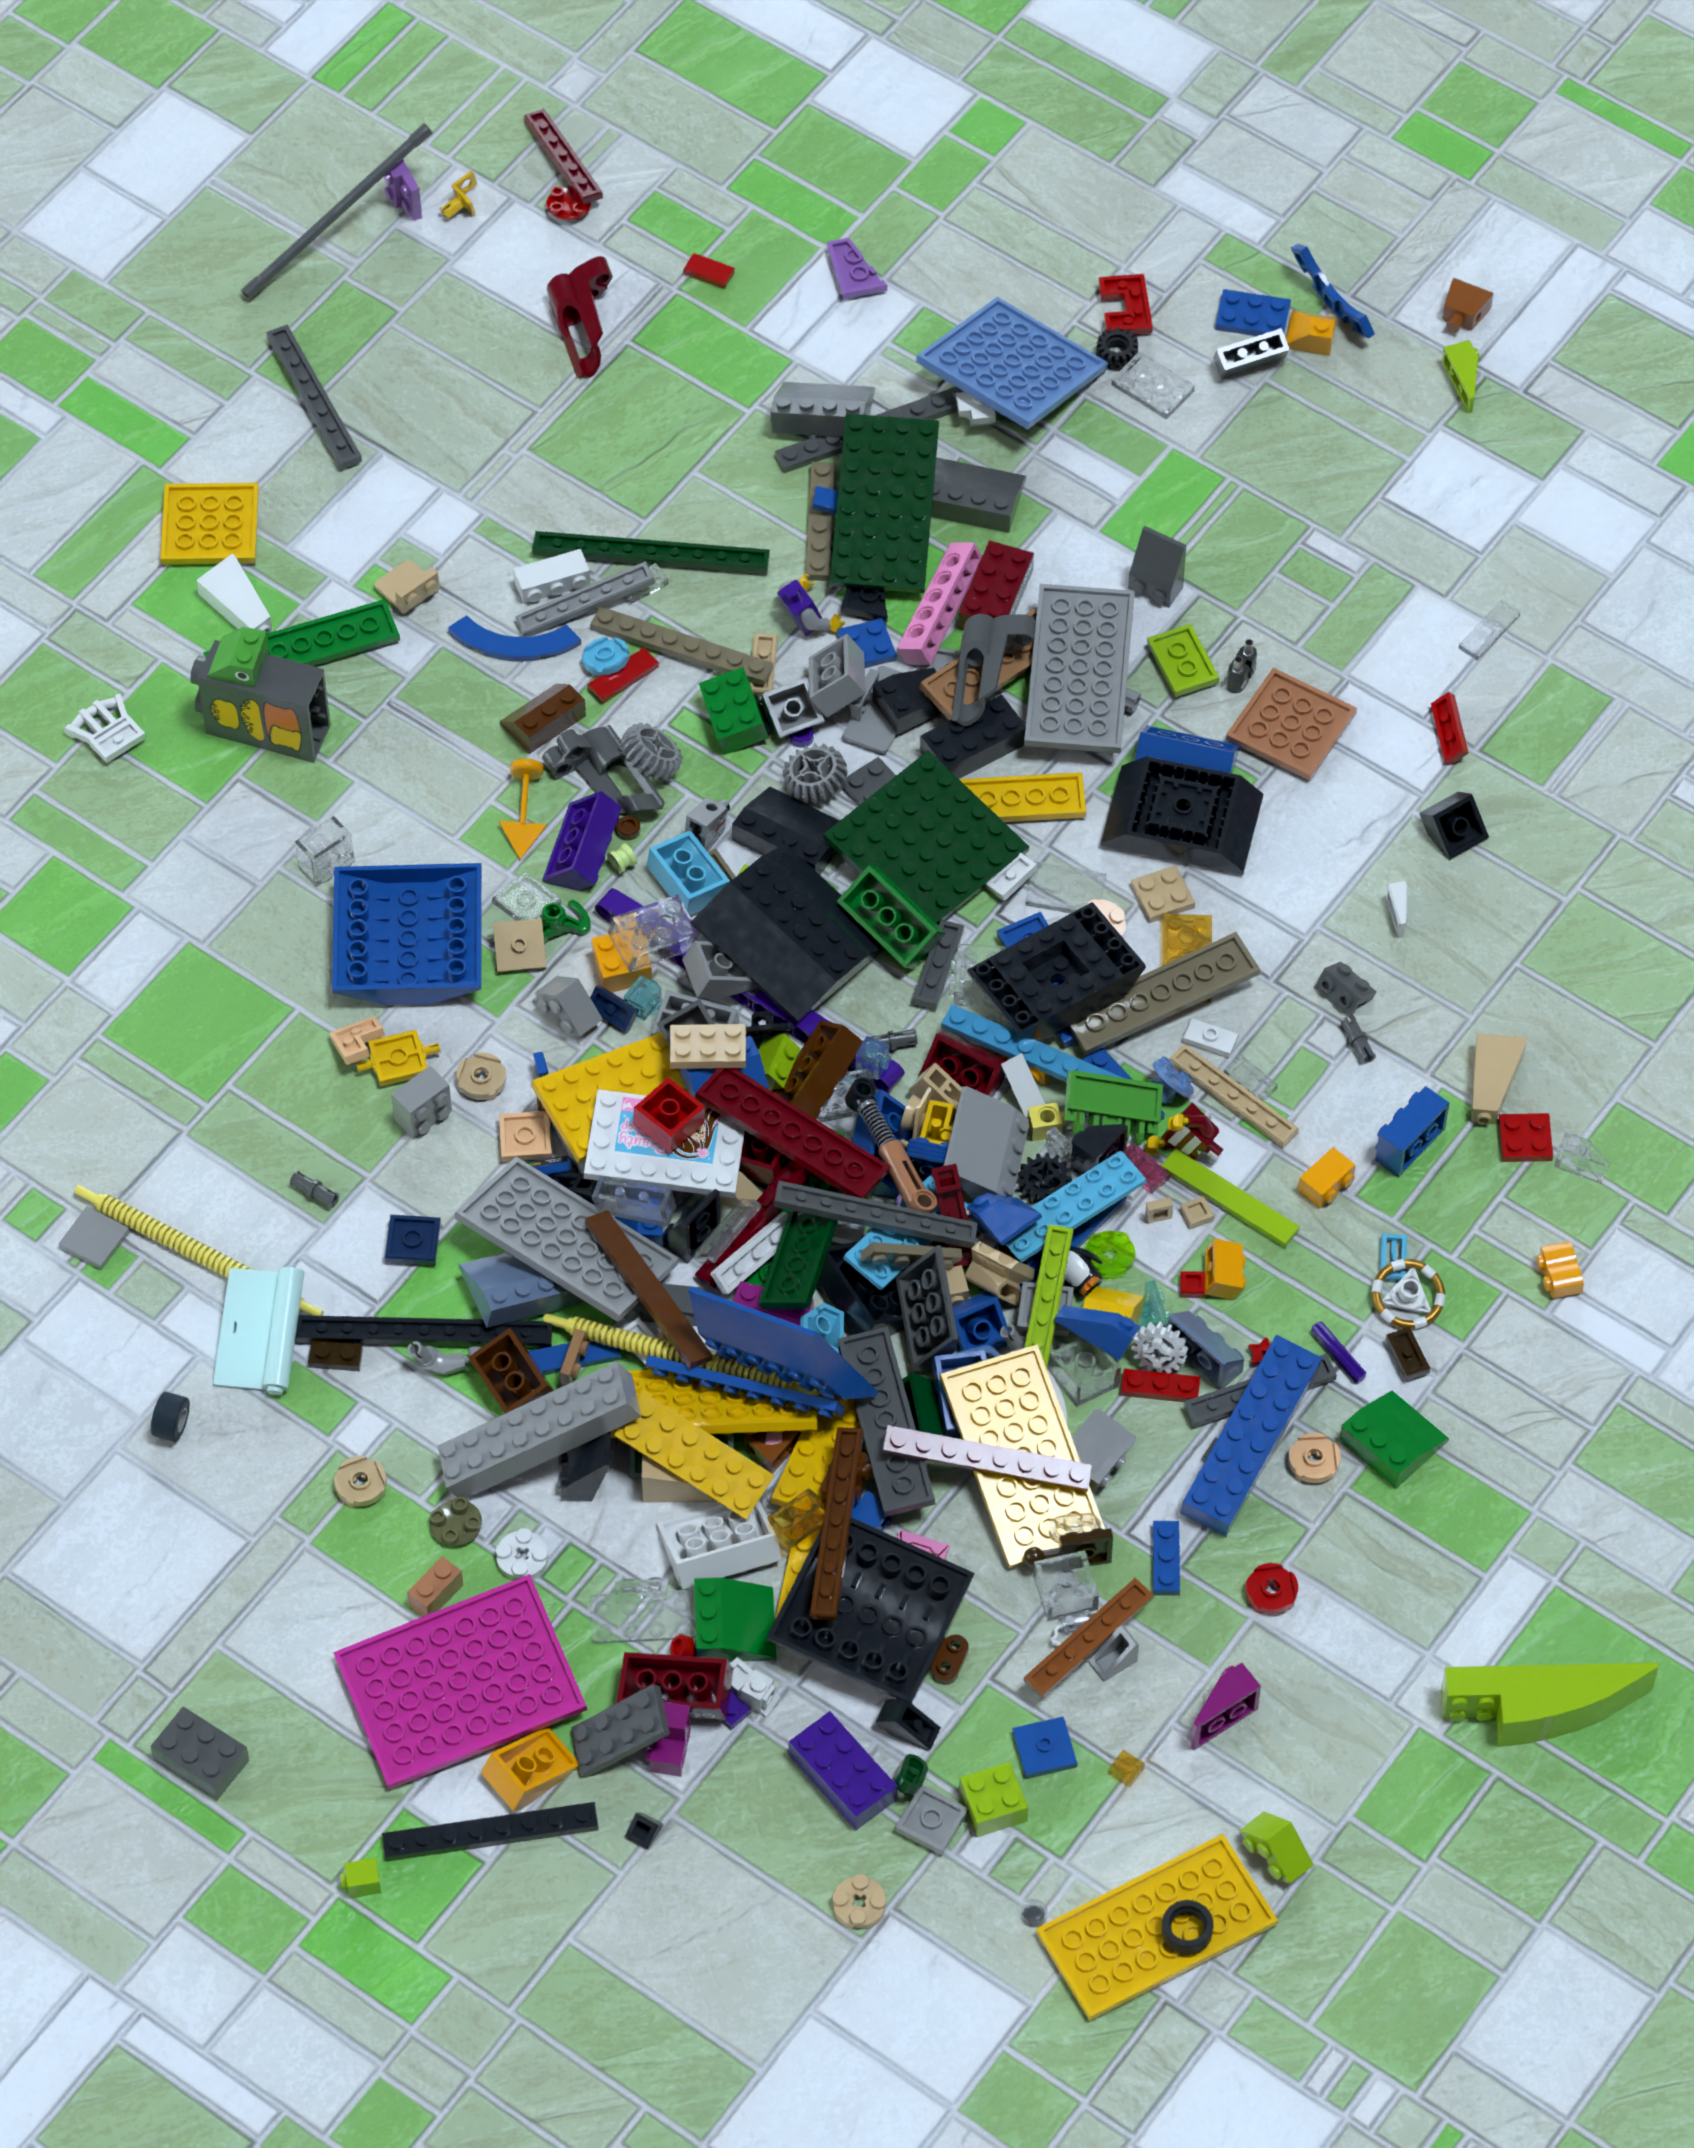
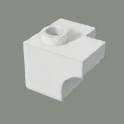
[956,392,996,427]

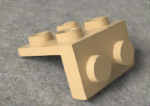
[375,559,440,614]

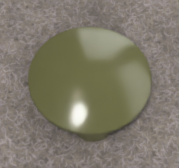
[430,1497,482,1546]

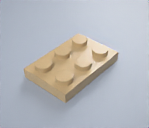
[670,1024,746,1069]

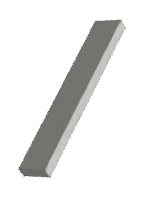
[515,561,656,637]

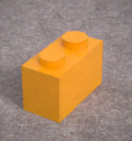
[1298,1147,1355,1208]
[1205,1238,1246,1300]

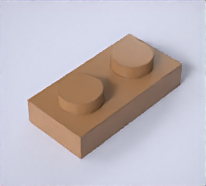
[560,1329,589,1385]

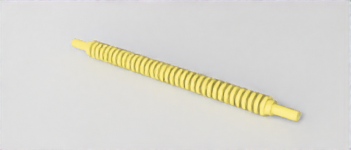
[74,1185,324,1316]
[543,1313,820,1396]

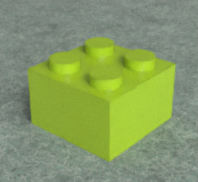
[959,1762,1028,1837]

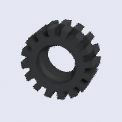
[1096,327,1138,371]

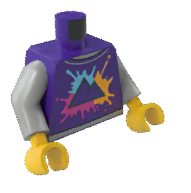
[777,574,845,636]

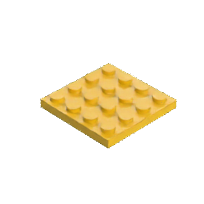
[160,483,259,565]

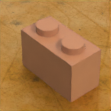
[407,1556,463,1617]

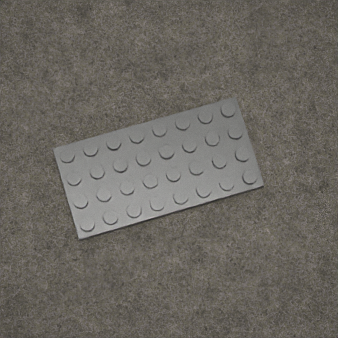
[1024,584,1135,753]
[455,1157,679,1322]

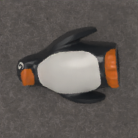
[1063,1246,1103,1296]

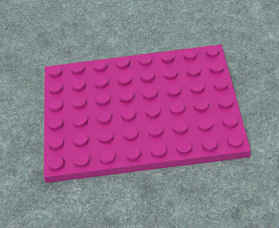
[333,1574,587,1790]

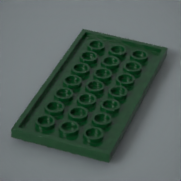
[830,413,939,593]

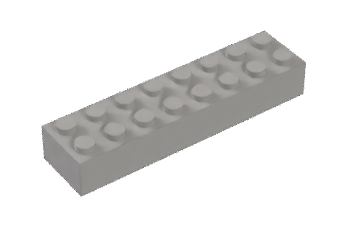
[438,1361,641,1499]

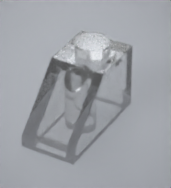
[1554,1132,1610,1184]

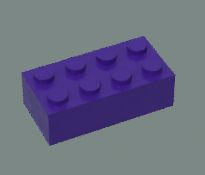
[788,1711,898,1830]

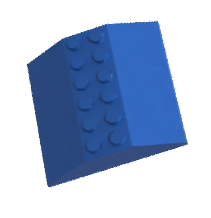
[332,863,482,1005]
[688,1286,878,1400]

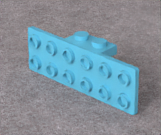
[1005,1151,1147,1262]
[844,1175,968,1290]

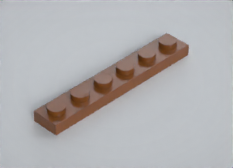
[1023,1578,1154,1699]

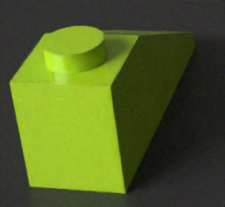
[1442,340,1480,413]

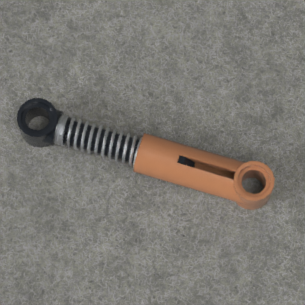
[845,1077,937,1213]

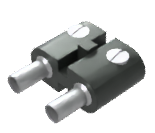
[1227,639,1257,693]

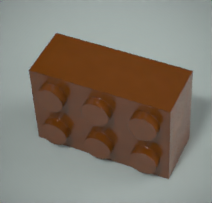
[468,1328,554,1414]

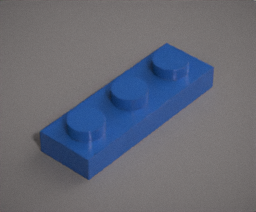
[1153,1521,1180,1596]

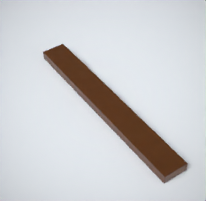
[584,1210,713,1369]
[810,1427,864,1621]

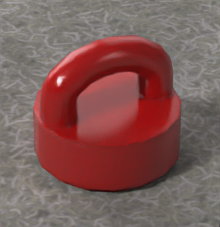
[670,1634,697,1657]

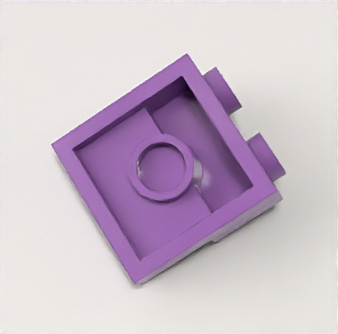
[384,159,422,221]

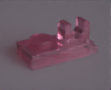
[1124,1143,1170,1194]

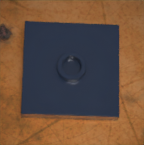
[385,1214,441,1266]

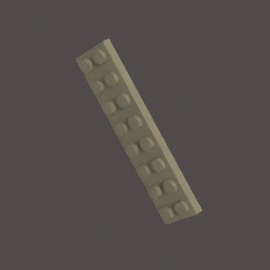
[1068,932,1260,1055]

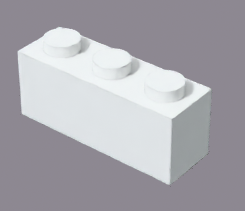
[513,549,591,604]

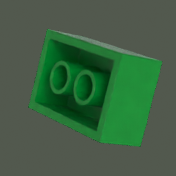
[698,667,769,755]

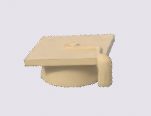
[901,1087,932,1148]

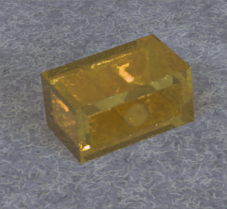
[767,1488,826,1549]

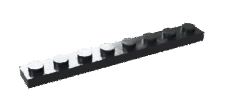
[382,1802,599,1862]

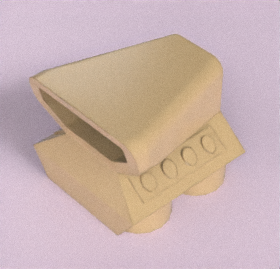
[965,1241,1035,1306]

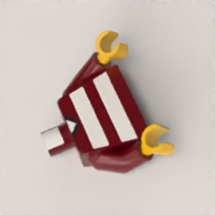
[1145,1103,1224,1161]

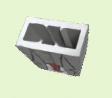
[685,798,730,852]

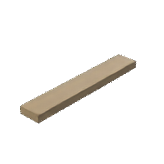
[1169,1044,1299,1149]

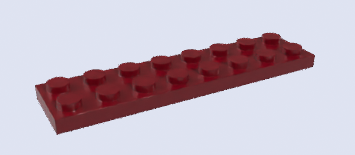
[695,1068,890,1199]

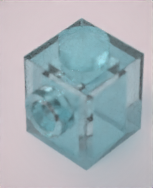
[624,975,663,1021]
[856,1036,891,1080]

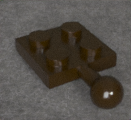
[1024,1528,1113,1571]

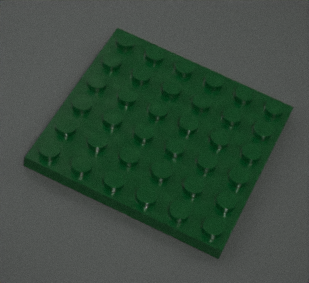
[823,750,1030,925]

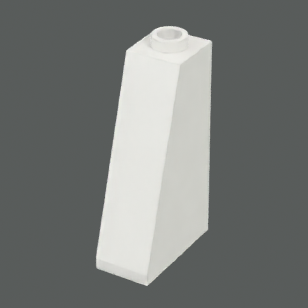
[196,554,272,633]

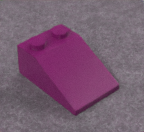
[1191,1662,1261,1750]

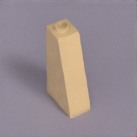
[1470,1033,1527,1125]
[642,1455,717,1502]

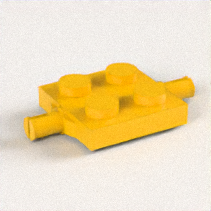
[356,1029,441,1087]

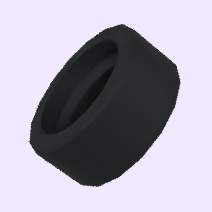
[1161,1900,1214,1955]

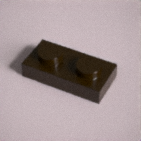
[1385,1327,1430,1381]
[308,1340,363,1372]

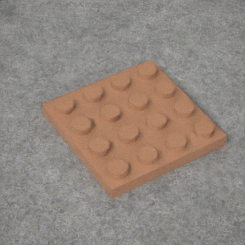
[1226,668,1357,781]

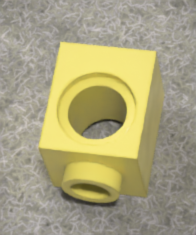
[1027,1102,1066,1141]

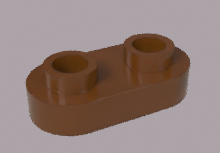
[932,1635,969,1685]

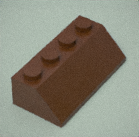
[773,1020,865,1119]

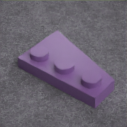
[827,238,887,299]

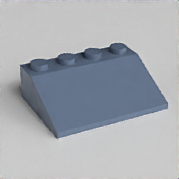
[459,1252,582,1328]

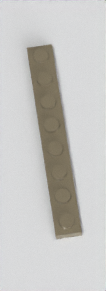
[590,607,774,686]

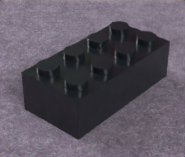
[920,694,1026,779]

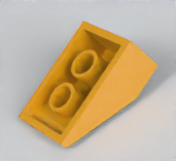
[480,1726,579,1812]

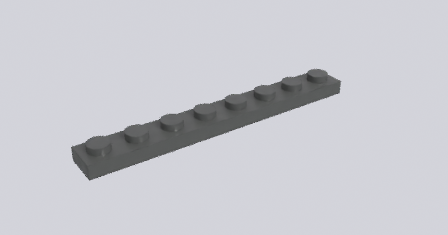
[266,324,362,469]
[774,1181,978,1248]

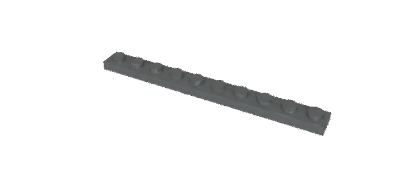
[775,386,964,474]

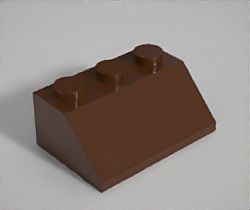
[500,683,586,754]

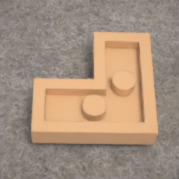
[329,1016,385,1065]

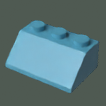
[647,830,730,917]

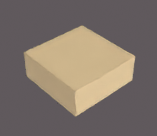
[1180,1196,1214,1229]
[1145,1197,1173,1224]

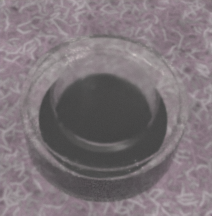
[1020,1899,1047,1928]

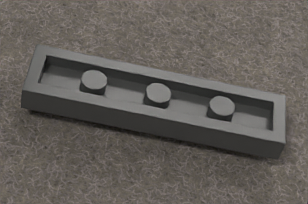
[913,920,965,1010]

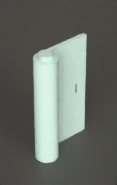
[213,1267,305,1395]

